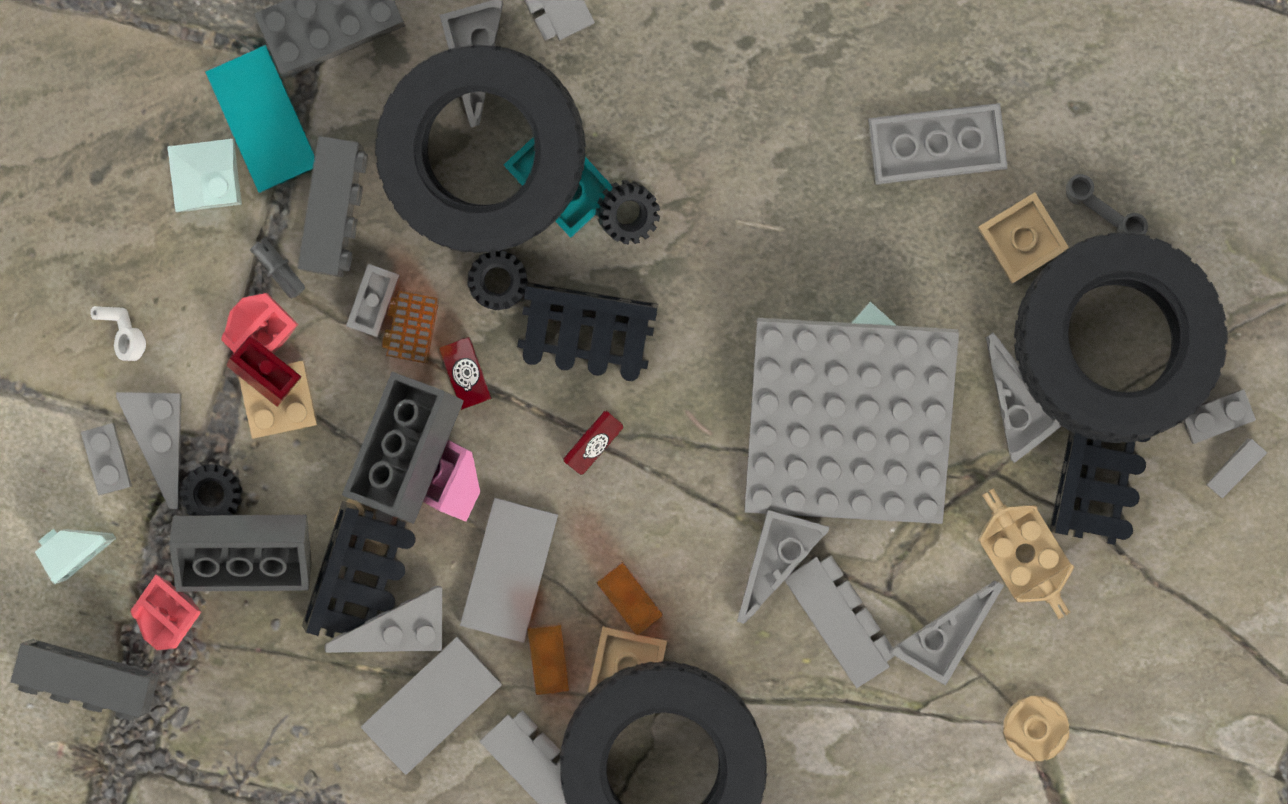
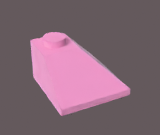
[423,440,480,521]

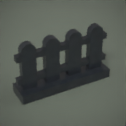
[517,282,658,381]
[1050,431,1151,545]
[302,501,416,638]

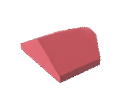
[221,293,298,354]
[131,575,201,650]

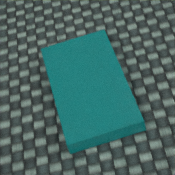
[205,45,315,193]

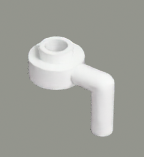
[91,306,146,361]

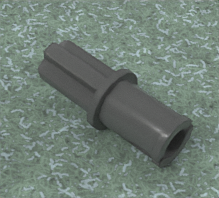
[250,237,305,299]

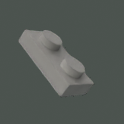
[346,264,400,337]
[1184,389,1256,444]
[81,423,132,496]

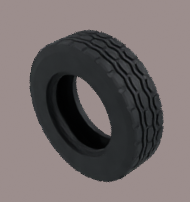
[375,45,586,253]
[1014,232,1228,443]
[560,661,767,804]

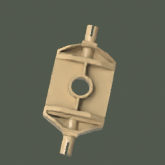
[978,488,1074,619]

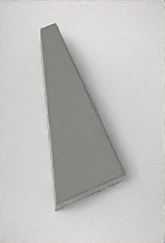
[1206,439,1267,499]

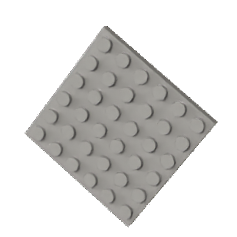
[745,318,959,524]

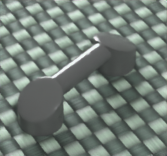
[1066,174,1148,235]

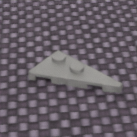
[439,0,503,127]
[986,333,1061,463]
[116,392,182,509]
[737,510,829,624]
[889,581,1004,686]
[325,586,442,653]

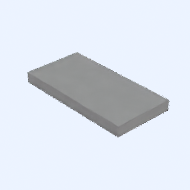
[868,103,1008,185]
[460,498,558,643]
[361,636,502,775]

